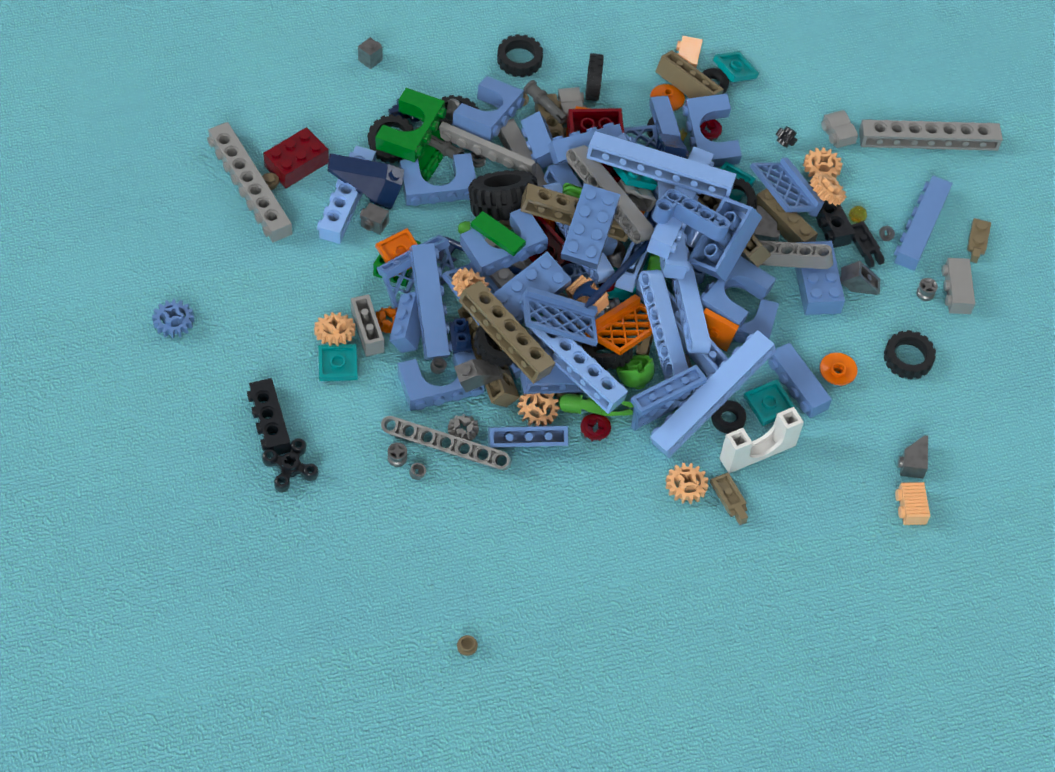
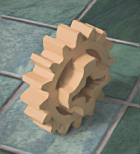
[803,147,843,178]
[810,172,847,206]
[451,267,491,297]
[314,312,356,346]
[517,393,560,426]
[666,463,709,504]

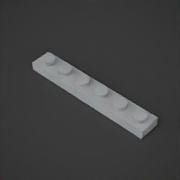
[439,122,536,175]

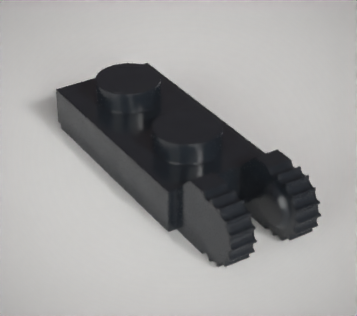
[851,221,885,268]

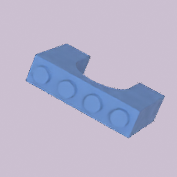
[452,76,525,141]
[682,94,742,167]
[400,153,476,206]
[460,208,548,277]
[700,256,776,331]
[705,284,779,343]
[398,350,485,411]

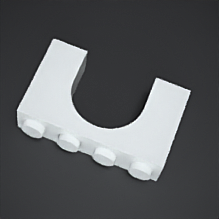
[720,407,804,473]

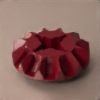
[700,119,722,141]
[580,413,611,441]

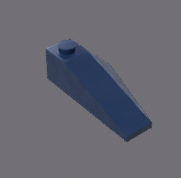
[327,154,404,210]

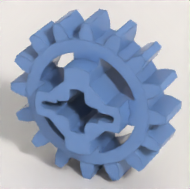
[152,299,194,338]

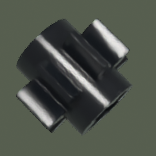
[775,126,798,148]

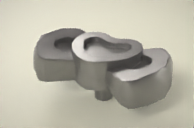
[445,99,460,121]

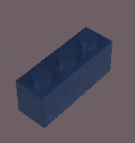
[656,133,689,159]

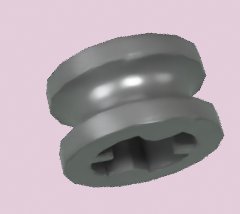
[471,152,486,168]

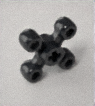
[262,438,319,492]

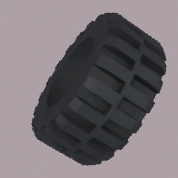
[468,170,538,221]

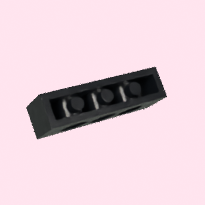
[808,182,855,248]
[247,378,291,455]

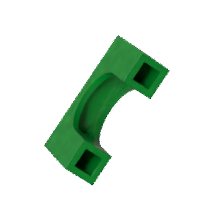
[375,88,447,162]

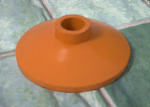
[650,84,685,111]
[820,353,858,386]

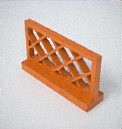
[585,294,653,355]

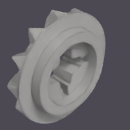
[448,414,479,441]

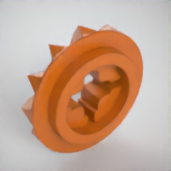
[376,306,397,333]

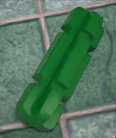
[421,151,443,181]

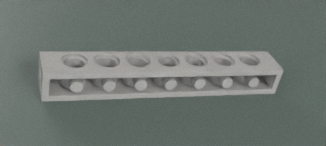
[859,119,1003,151]
[207,122,292,243]

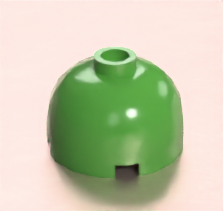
[616,355,655,390]

